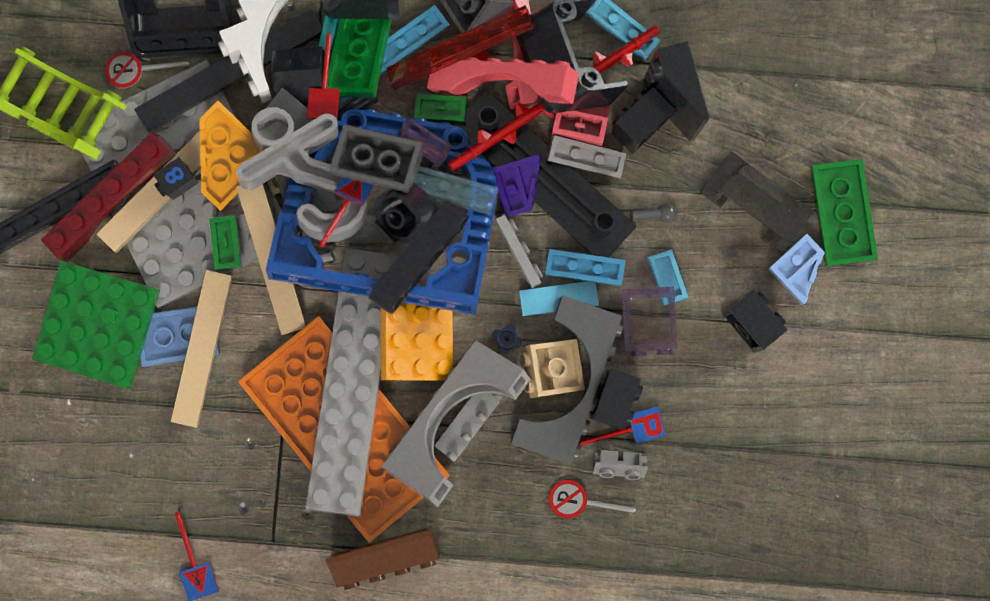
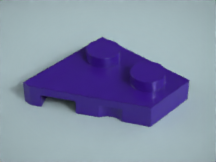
[492,154,541,217]

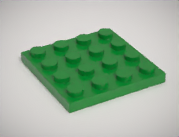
[32,261,160,389]

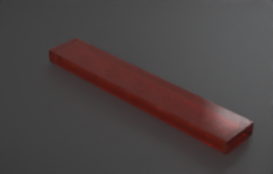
[387,5,534,90]

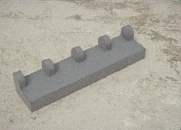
[435,393,505,462]

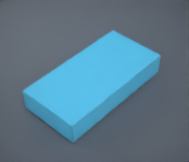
[647,249,688,306]

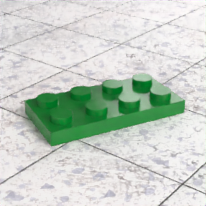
[327,19,392,98]
[810,159,878,267]

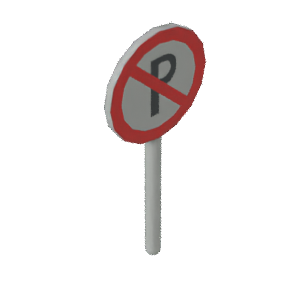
[105,51,190,89]
[549,480,636,518]

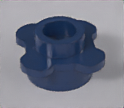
[492,324,522,354]

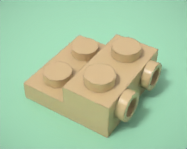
[519,339,585,398]

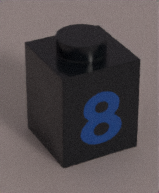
[153,157,199,200]

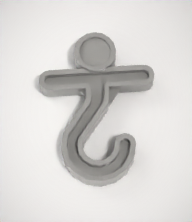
[237,107,367,242]

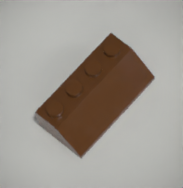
[326,527,440,590]

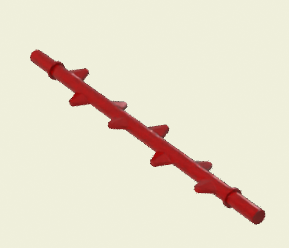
[447,25,660,172]

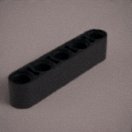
[369,200,469,314]

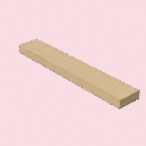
[97,131,201,253]
[236,184,307,335]
[171,270,233,428]

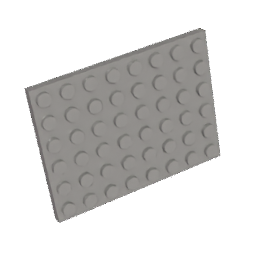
[70,60,282,309]

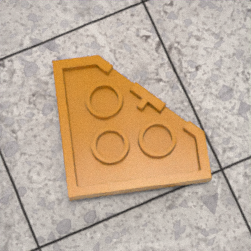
[199,100,261,211]

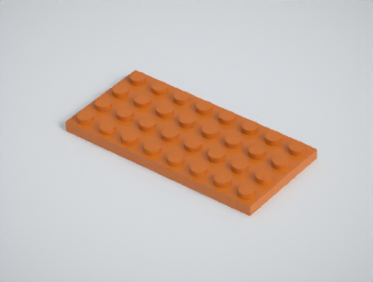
[238,316,450,543]

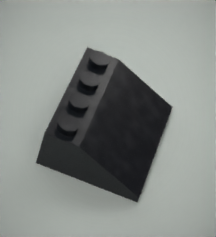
[642,41,710,141]

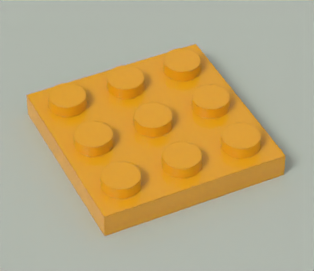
[380,303,453,381]

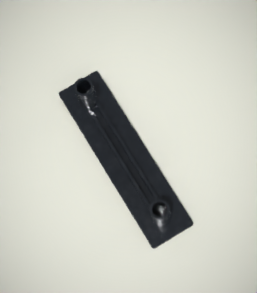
[454,91,636,258]

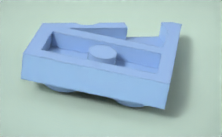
[768,234,825,305]

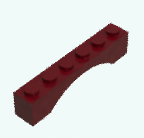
[41,132,177,260]

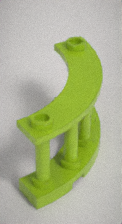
[0,46,127,160]

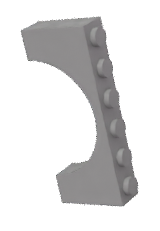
[382,340,531,507]

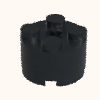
[373,182,437,244]

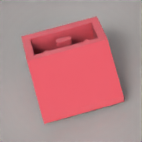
[552,105,610,147]

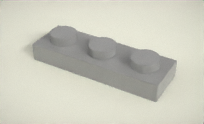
[546,135,627,178]
[496,214,543,289]

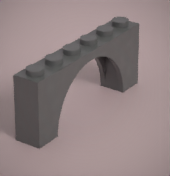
[510,296,624,465]

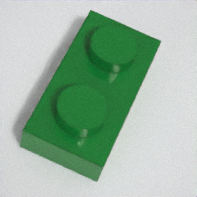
[414,94,468,124]
[209,215,242,270]

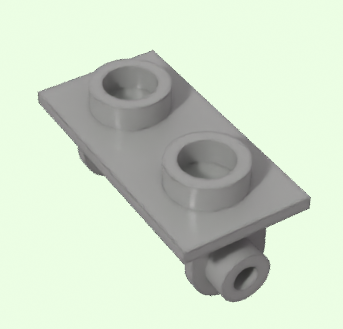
[593,450,648,480]

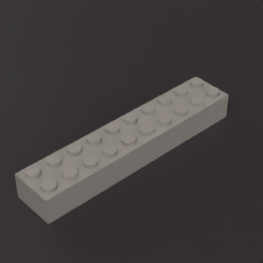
[306,248,397,517]

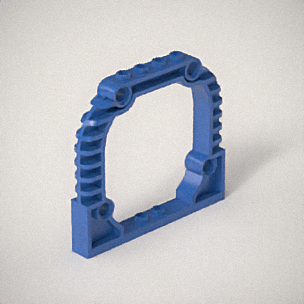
[266,109,497,315]

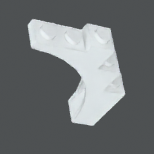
[218,0,289,103]

